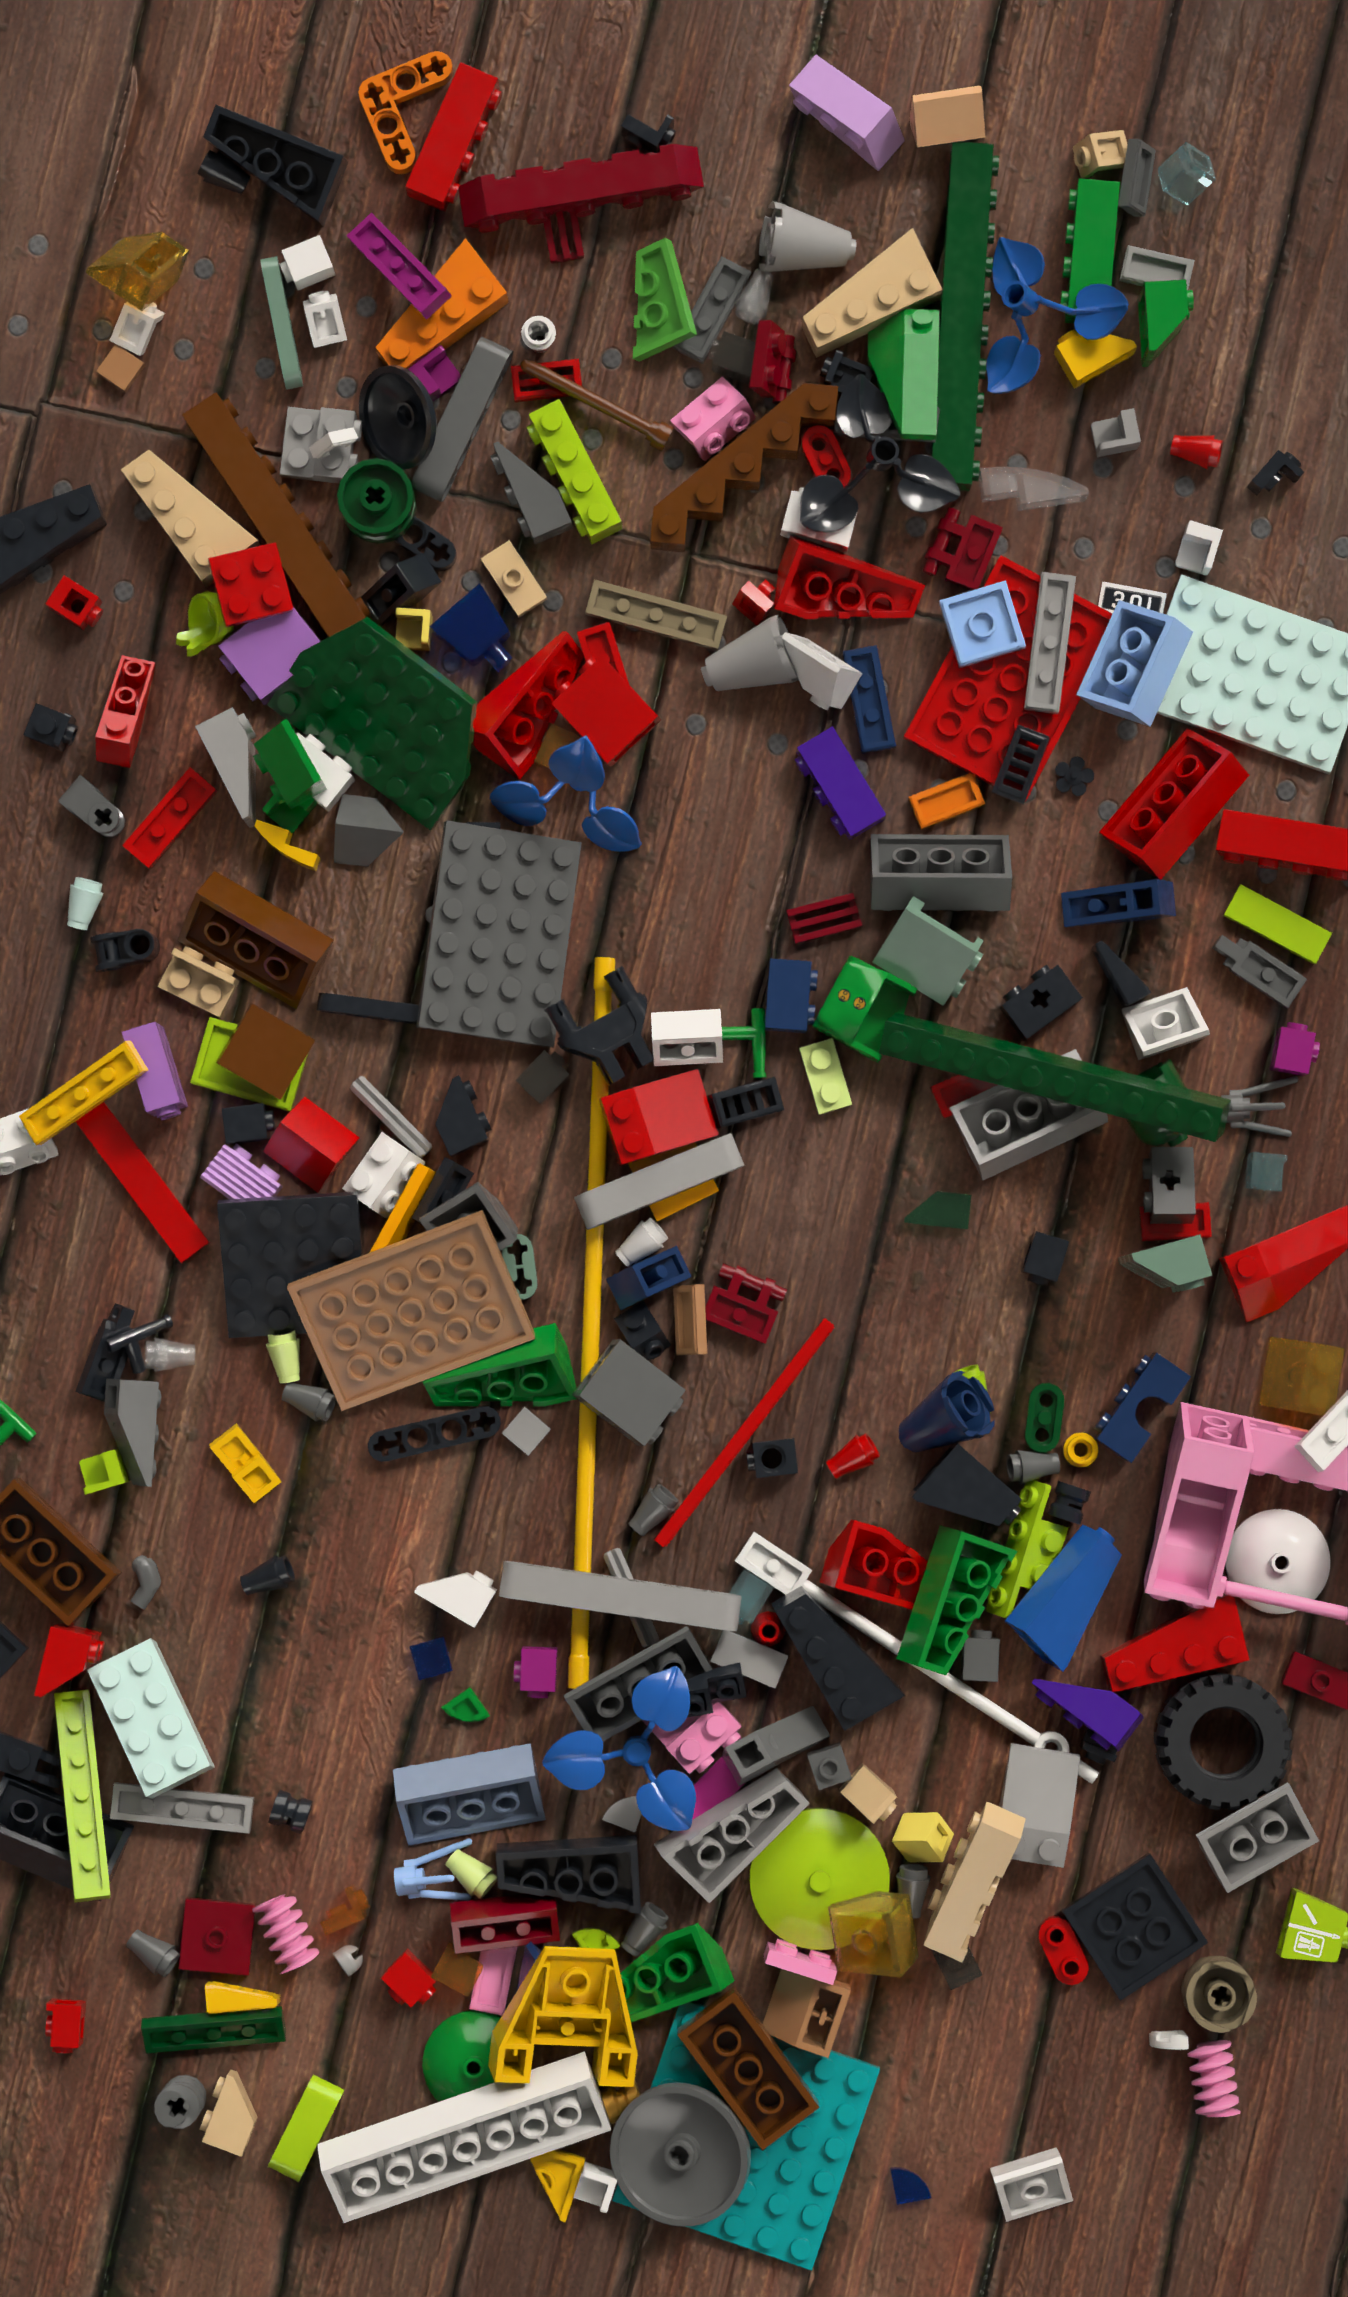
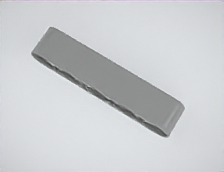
[574,1133,745,1230]

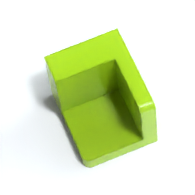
[79,1449,129,1495]

